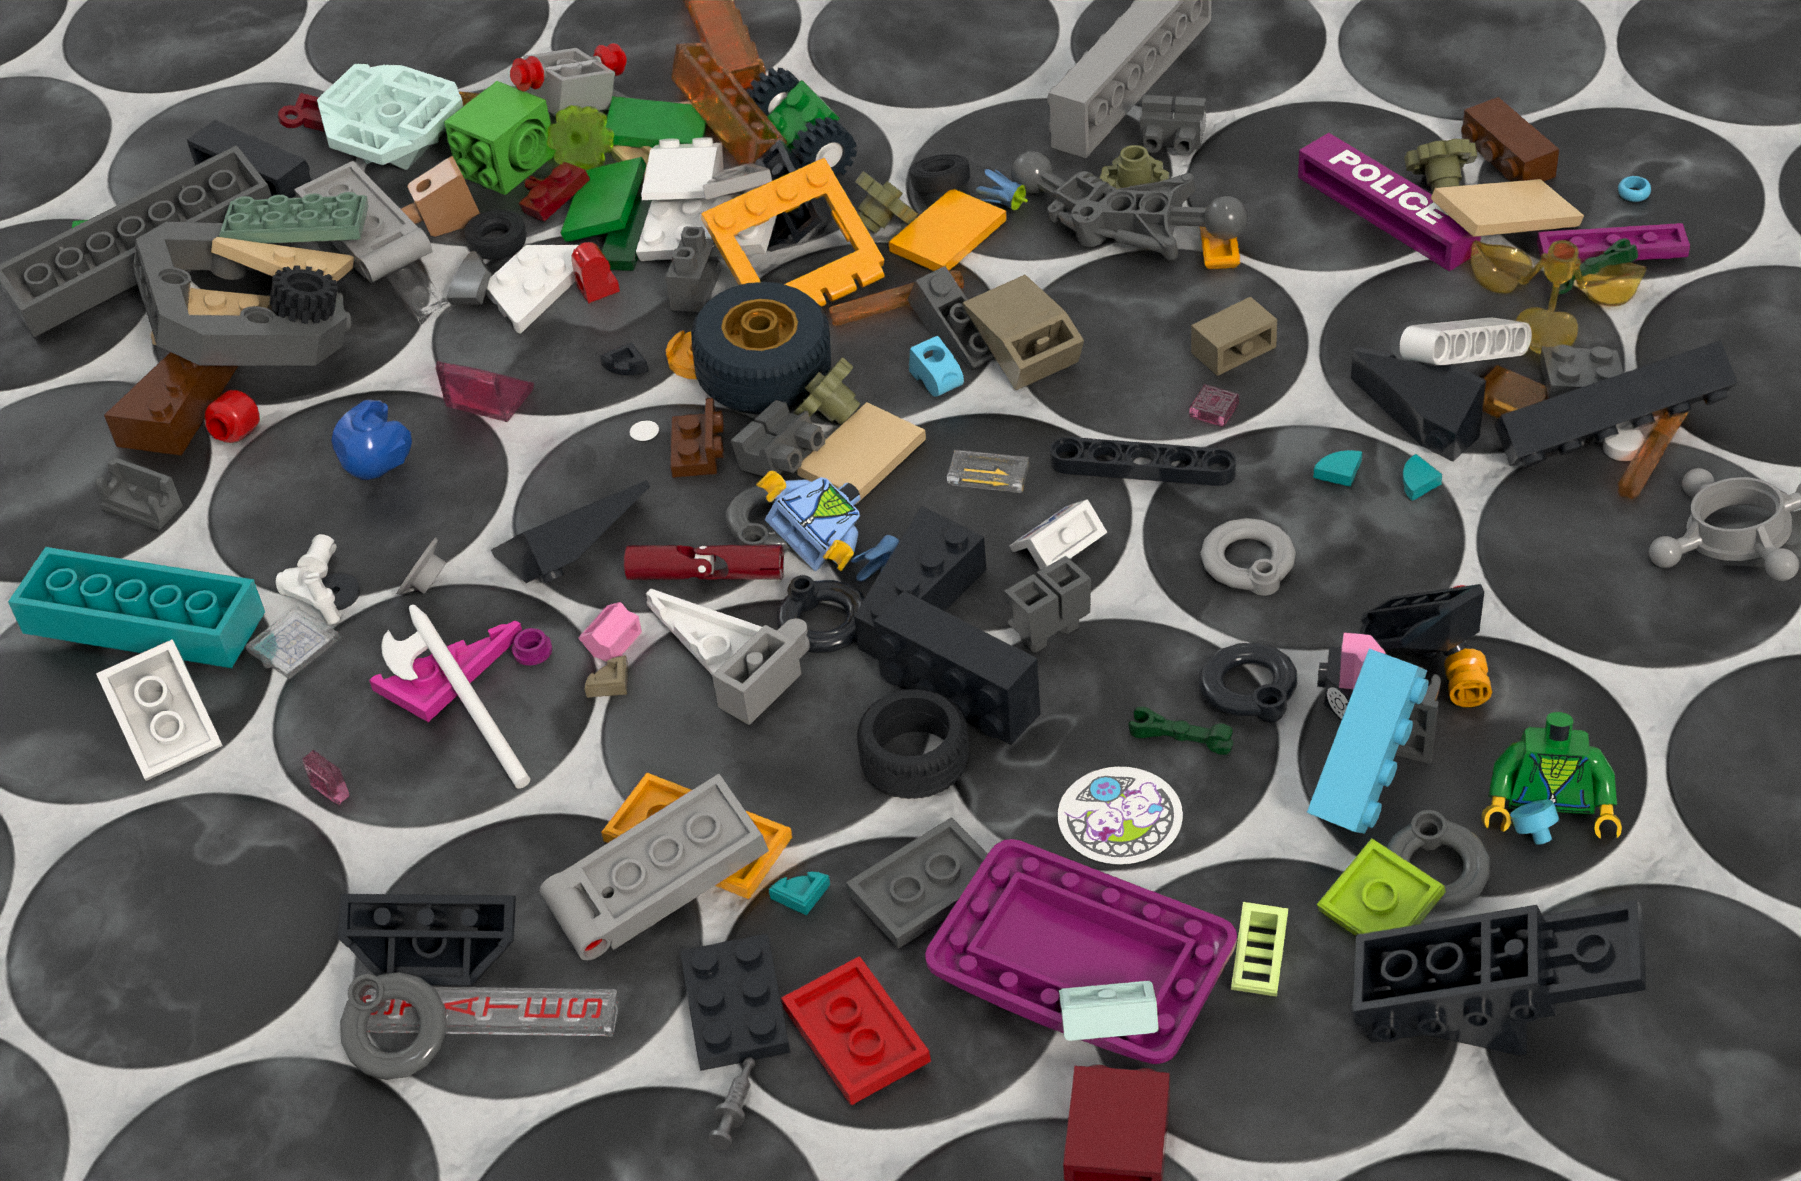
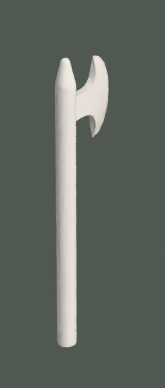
[381,605,530,789]

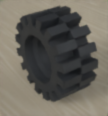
[270,265,338,324]

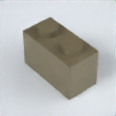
[1191,297,1277,376]

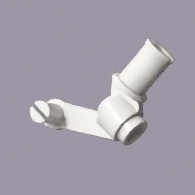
[276,534,341,625]

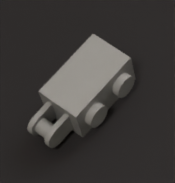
[712,618,810,725]

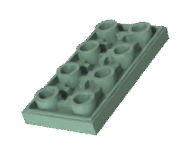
[219,192,369,243]

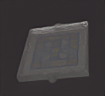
[245,606,341,679]

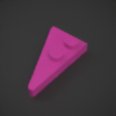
[369,620,522,722]

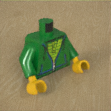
[1481,712,1622,839]

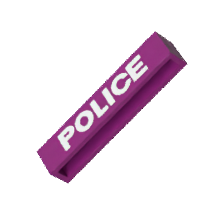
[1298,133,1481,272]

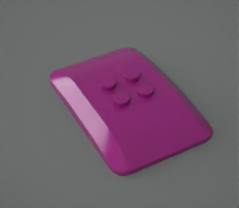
[925,839,1237,1064]

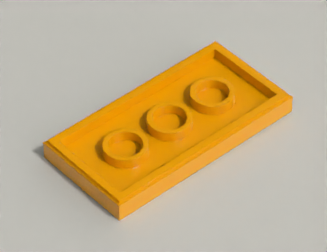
[601,773,792,899]

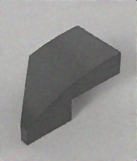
[446,251,493,305]

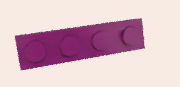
[1537,223,1690,266]

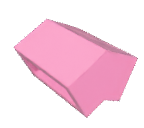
[578,602,642,661]
[1339,633,1385,689]

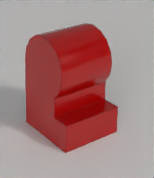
[571,242,620,303]

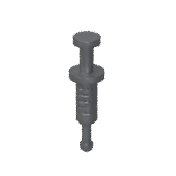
[708,1057,755,1150]

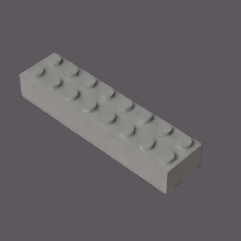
[1047,0,1212,158]

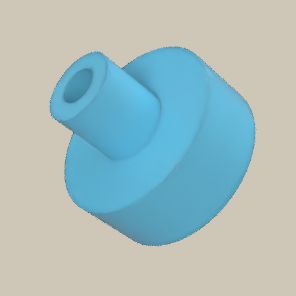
[1510,799,1559,845]

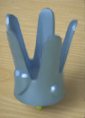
[976,169,1028,210]
[851,535,900,582]

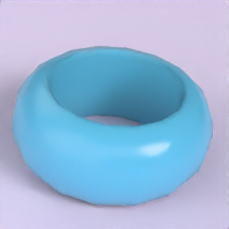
[1618,176,1651,202]

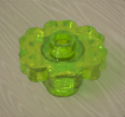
[547,105,614,170]

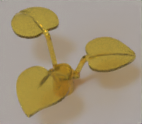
[1471,240,1647,354]

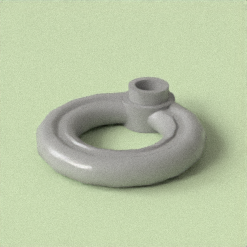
[1200,518,1296,596]

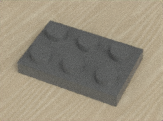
[846,817,988,949]

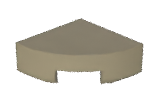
[585,655,628,698]

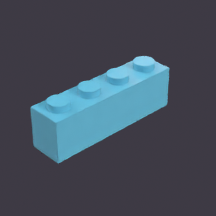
[1307,648,1429,834]

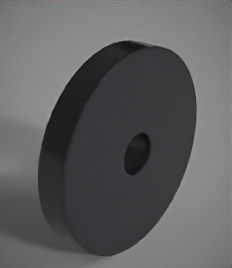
[321,573,360,611]

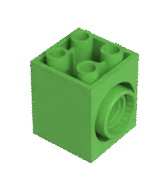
[444,81,557,195]

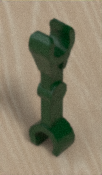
[1548,238,1638,294]
[1128,707,1234,755]

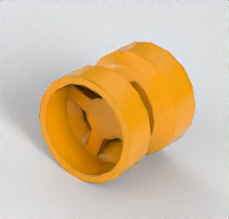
[1444,648,1492,707]

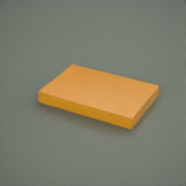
[889,189,1007,271]

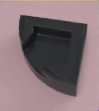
[600,342,649,375]

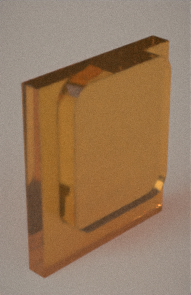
[1483,365,1549,418]

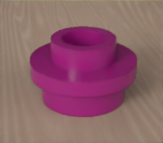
[512,628,552,665]

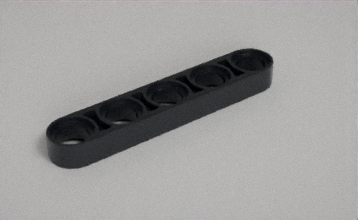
[1050,437,1236,486]

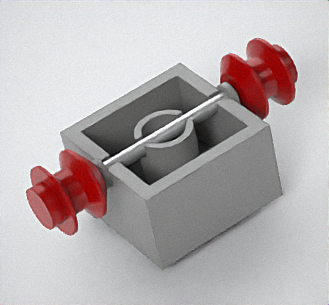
[510,43,627,119]

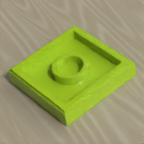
[1317,838,1446,936]

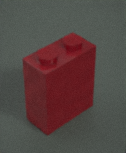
[1063,1064,1170,1181]

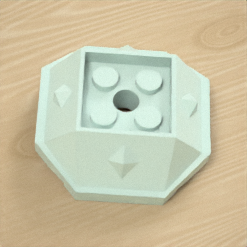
[317,64,463,170]

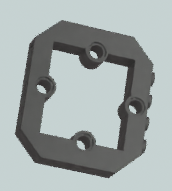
[133,222,351,366]

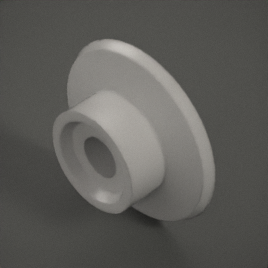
[396,537,446,595]

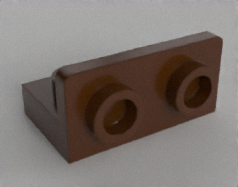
[670,398,724,478]

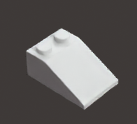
[641,137,724,200]
[96,639,223,781]

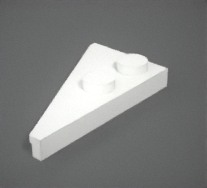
[646,589,762,675]

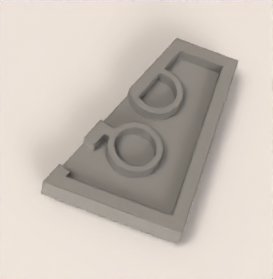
[703,163,772,200]

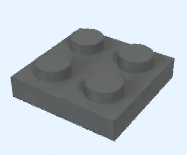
[1540,345,1624,398]

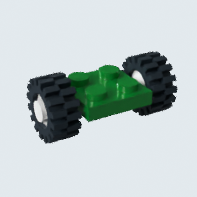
[745,67,857,179]

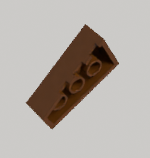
[104,352,238,456]

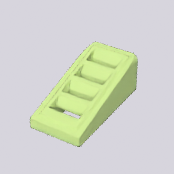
[1231,902,1288,997]

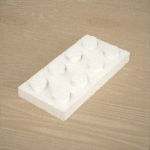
[636,194,777,261]

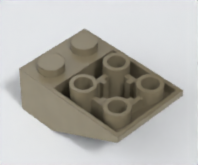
[962,275,1084,391]

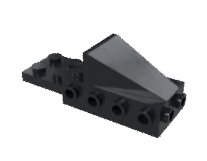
[1351,900,1647,1055]

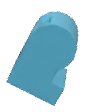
[909,336,964,397]

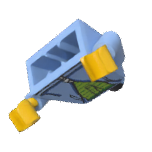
[756,471,861,572]

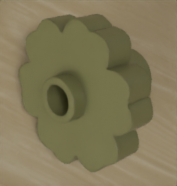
[1404,139,1477,194]
[1100,145,1169,189]
[855,171,918,234]
[793,357,861,425]

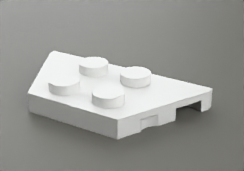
[486,245,599,334]

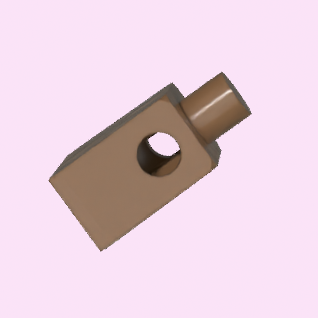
[400,156,480,237]

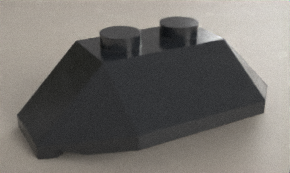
[755,139,833,252]
[1359,584,1485,658]
[338,894,516,986]

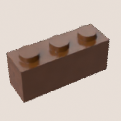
[1461,97,1559,182]

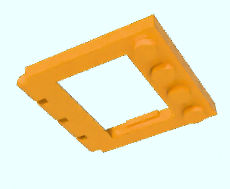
[701,158,885,307]

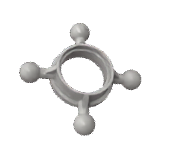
[1649,468,1801,581]

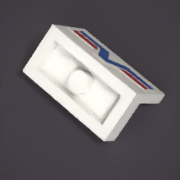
[1009,499,1107,570]

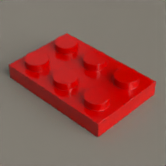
[781,956,931,1105]

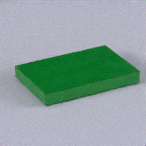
[603,96,709,148]
[560,157,647,242]

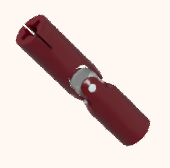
[624,545,784,580]

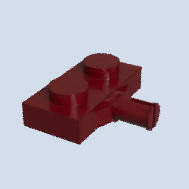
[519,162,590,222]

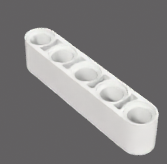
[1400,317,1532,365]

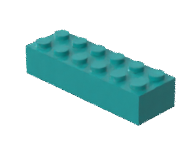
[8,547,265,668]

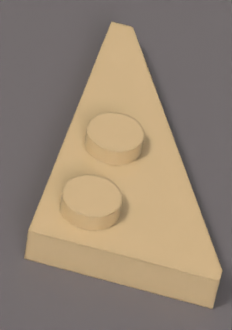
[211,237,354,282]

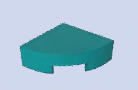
[1313,450,1362,487]
[1403,454,1443,501]
[769,872,830,916]

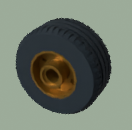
[691,282,831,414]

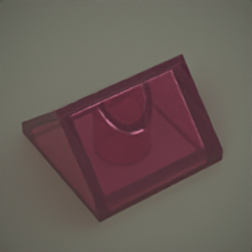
[435,361,534,422]

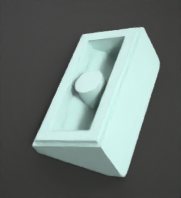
[1059,981,1158,1041]

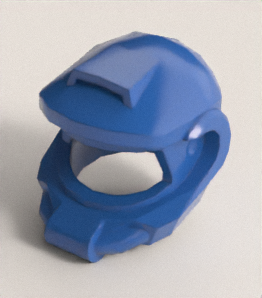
[331,400,412,480]

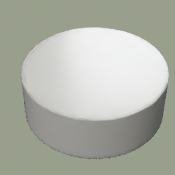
[1603,426,1644,461]

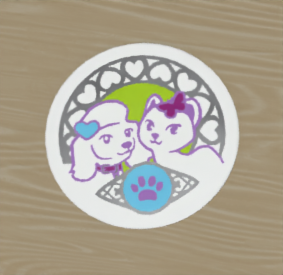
[1058,767,1183,865]

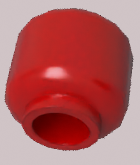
[205,390,260,443]

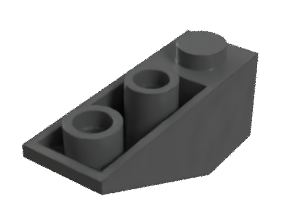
[907,266,995,370]

